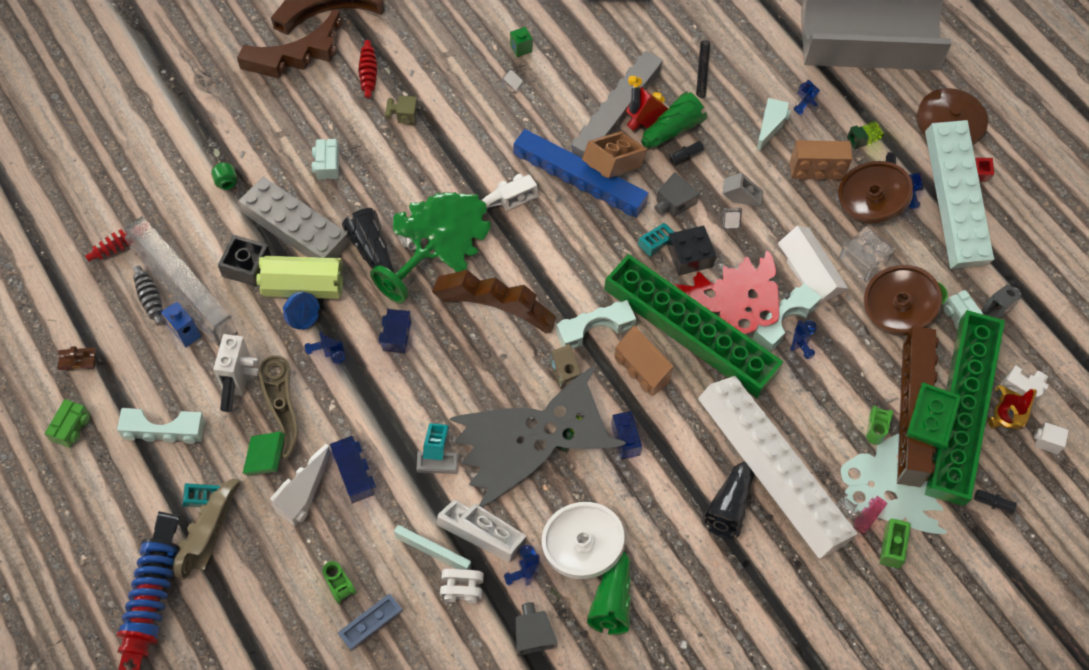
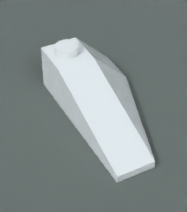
[270,444,331,526]

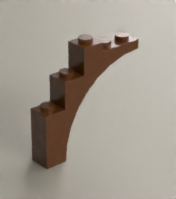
[271,0,385,35]
[237,9,342,79]
[432,270,556,334]

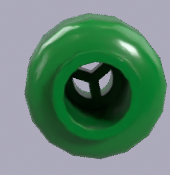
[211,162,237,190]

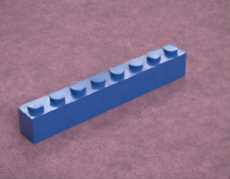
[513,129,649,218]

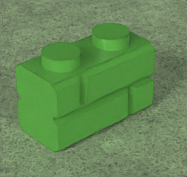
[44,399,90,448]
[879,518,911,569]

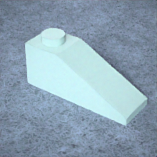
[756,98,791,151]

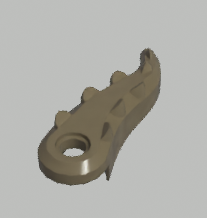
[258,355,298,459]
[173,479,241,580]

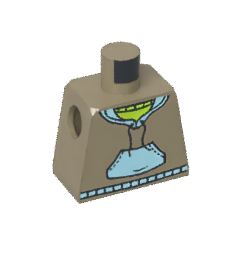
[548,344,581,388]

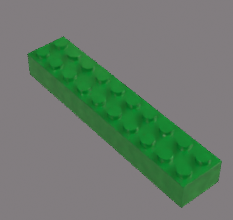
[604,254,784,399]
[925,310,1005,506]

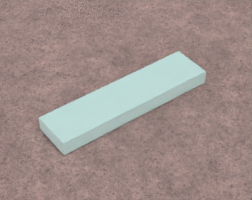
[394,525,471,570]

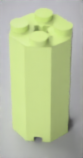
[257,256,343,299]

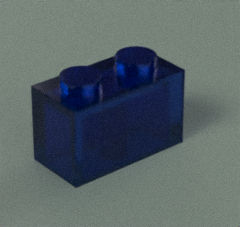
[379,309,411,354]
[611,411,642,460]

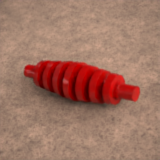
[358,40,377,99]
[85,222,150,262]

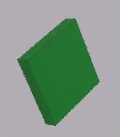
[243,431,285,476]

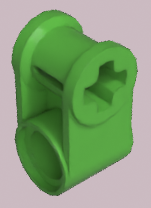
[866,405,893,445]
[322,561,357,604]

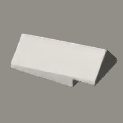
[778,226,849,304]
[437,499,526,563]

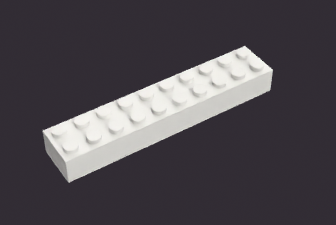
[698,376,858,559]

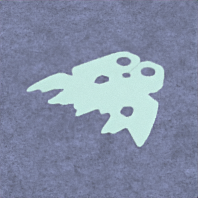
[841,434,947,534]

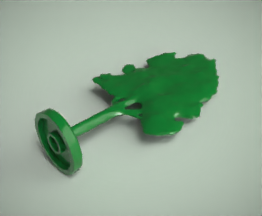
[370,192,491,304]

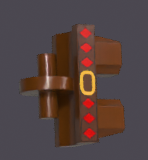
[57,346,96,371]

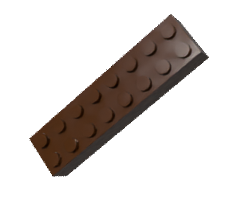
[897,326,939,488]

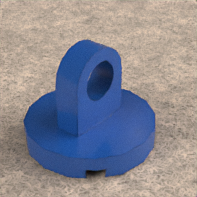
[283,291,320,330]

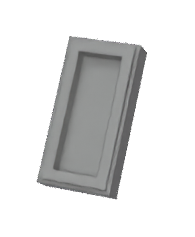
[417,452,458,474]

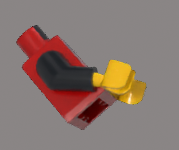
[626,76,669,132]

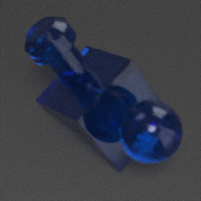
[793,80,820,115]
[909,172,924,209]
[790,320,817,359]
[304,331,345,364]
[503,544,540,586]

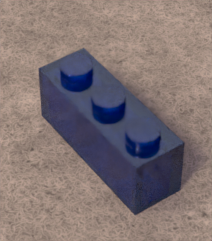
[329,436,376,504]

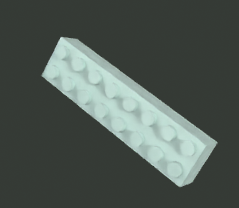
[925,120,994,269]

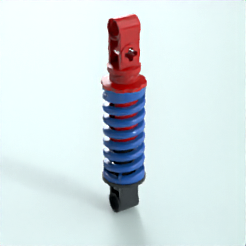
[116,511,180,670]

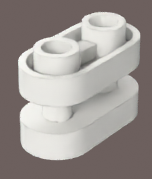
[440,569,484,604]

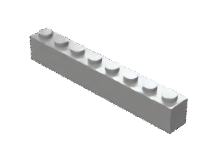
[570,50,663,158]

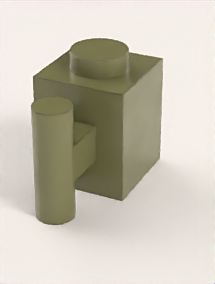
[385,95,418,125]

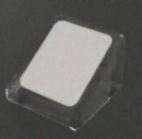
[501,68,525,94]
[721,208,742,229]

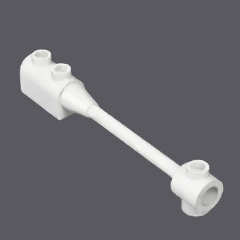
[398,174,538,250]

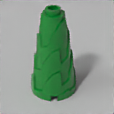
[641,91,707,149]
[587,551,631,635]

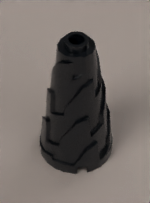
[342,208,394,273]
[701,462,754,539]

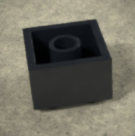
[667,225,716,276]
[218,235,271,287]

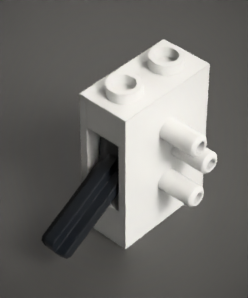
[213,334,259,412]

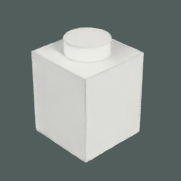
[1034,422,1069,455]

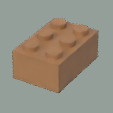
[582,131,648,178]
[790,140,852,180]

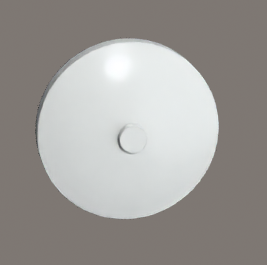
[542,502,625,579]

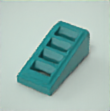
[638,223,674,257]
[423,423,449,460]
[182,483,221,507]

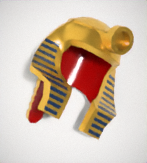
[988,385,1037,429]

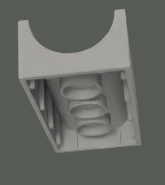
[801,0,951,71]

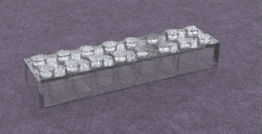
[124,216,238,348]

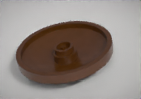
[917,88,988,145]
[838,161,913,223]
[864,265,942,336]

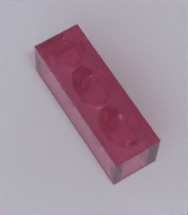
[853,495,888,535]

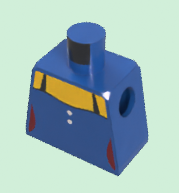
[161,302,201,348]

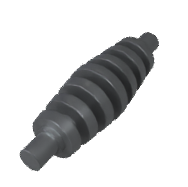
[133,266,164,326]

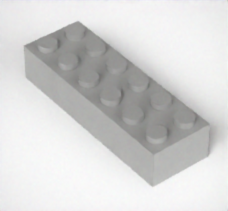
[238,177,350,258]

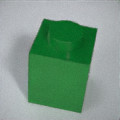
[510,26,533,57]

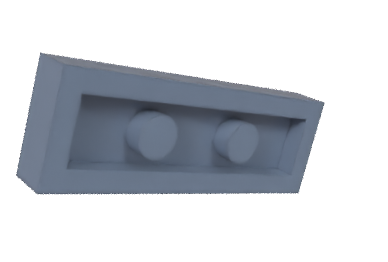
[338,593,403,651]

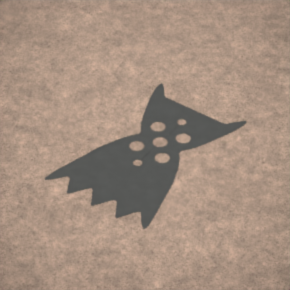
[450,366,626,507]

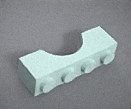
[752,283,822,352]
[556,300,636,349]
[117,408,205,444]

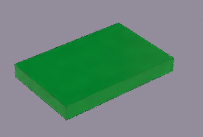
[906,382,961,450]

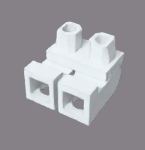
[994,365,1049,403]

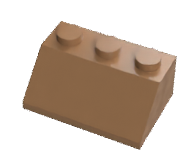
[614,325,674,396]

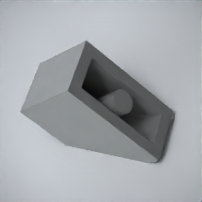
[722,173,763,207]

